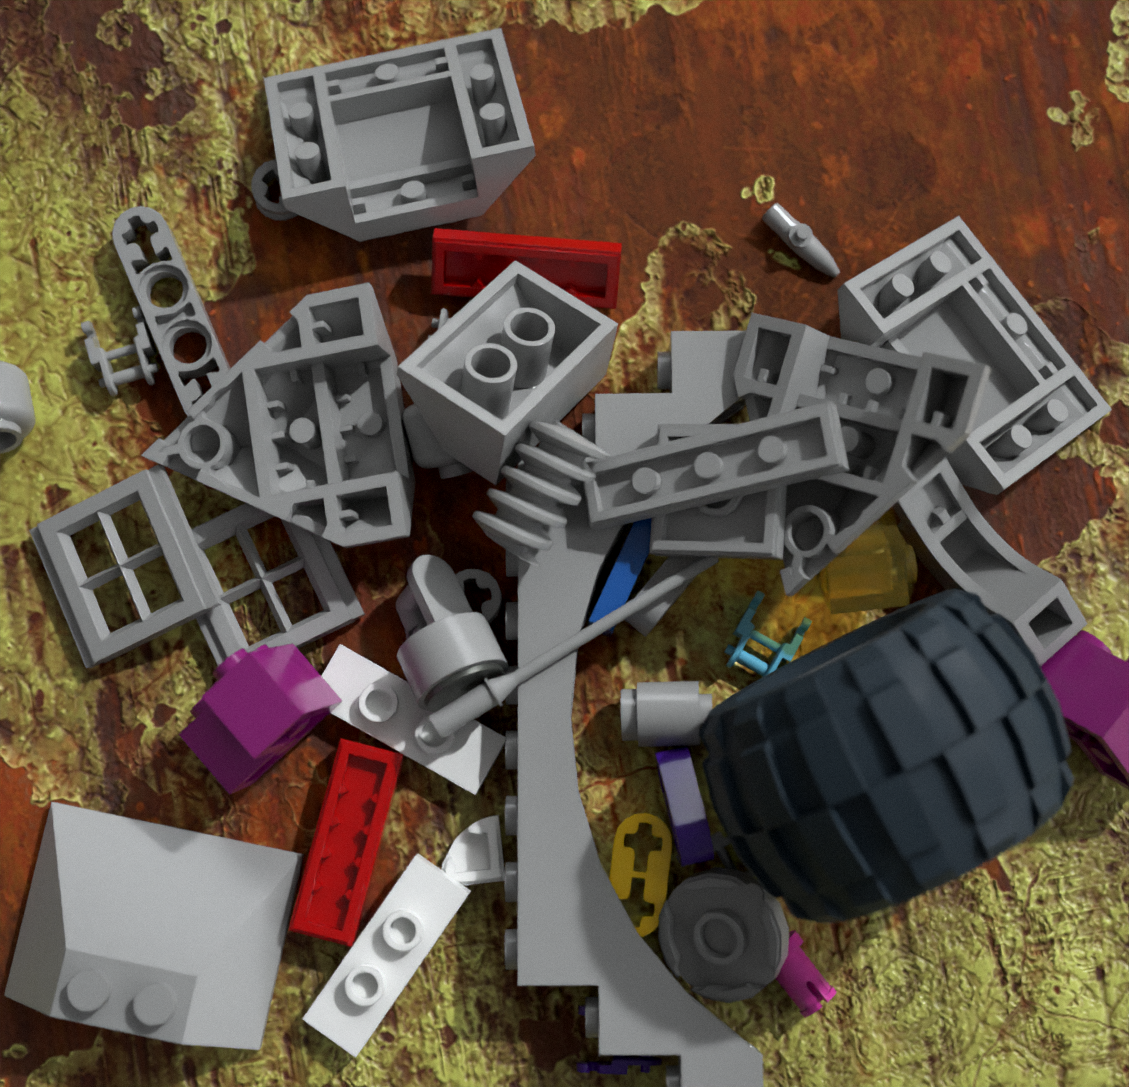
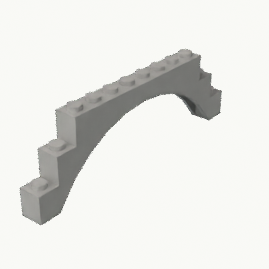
[505,331,763,1087]

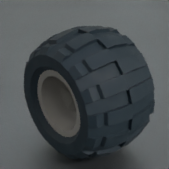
[699,589,1074,923]

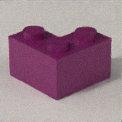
[1040,630,1129,790]
[179,643,342,794]

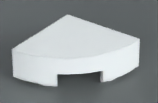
[441,815,505,886]

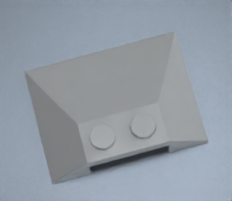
[264,28,536,242]
[837,216,1112,495]
[4,802,304,1050]

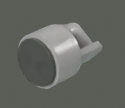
[396,555,508,713]

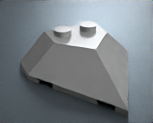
[141,282,416,548]
[733,313,991,597]

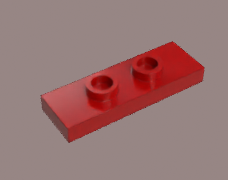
[431,228,622,309]
[288,738,405,947]

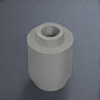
[621,681,712,747]

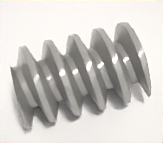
[472,419,609,567]

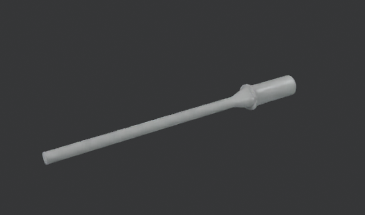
[429,557,719,739]

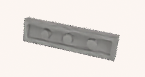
[582,401,849,530]

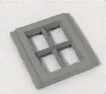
[29,464,223,668]
[191,503,365,666]

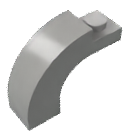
[892,458,1087,666]

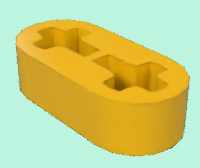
[609,813,672,937]

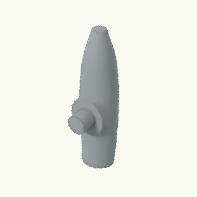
[762,203,840,278]

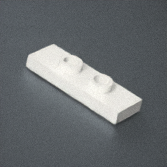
[322,644,505,795]
[302,854,471,1058]

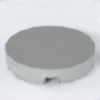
[658,867,789,1003]

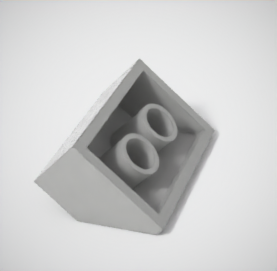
[397,260,618,485]

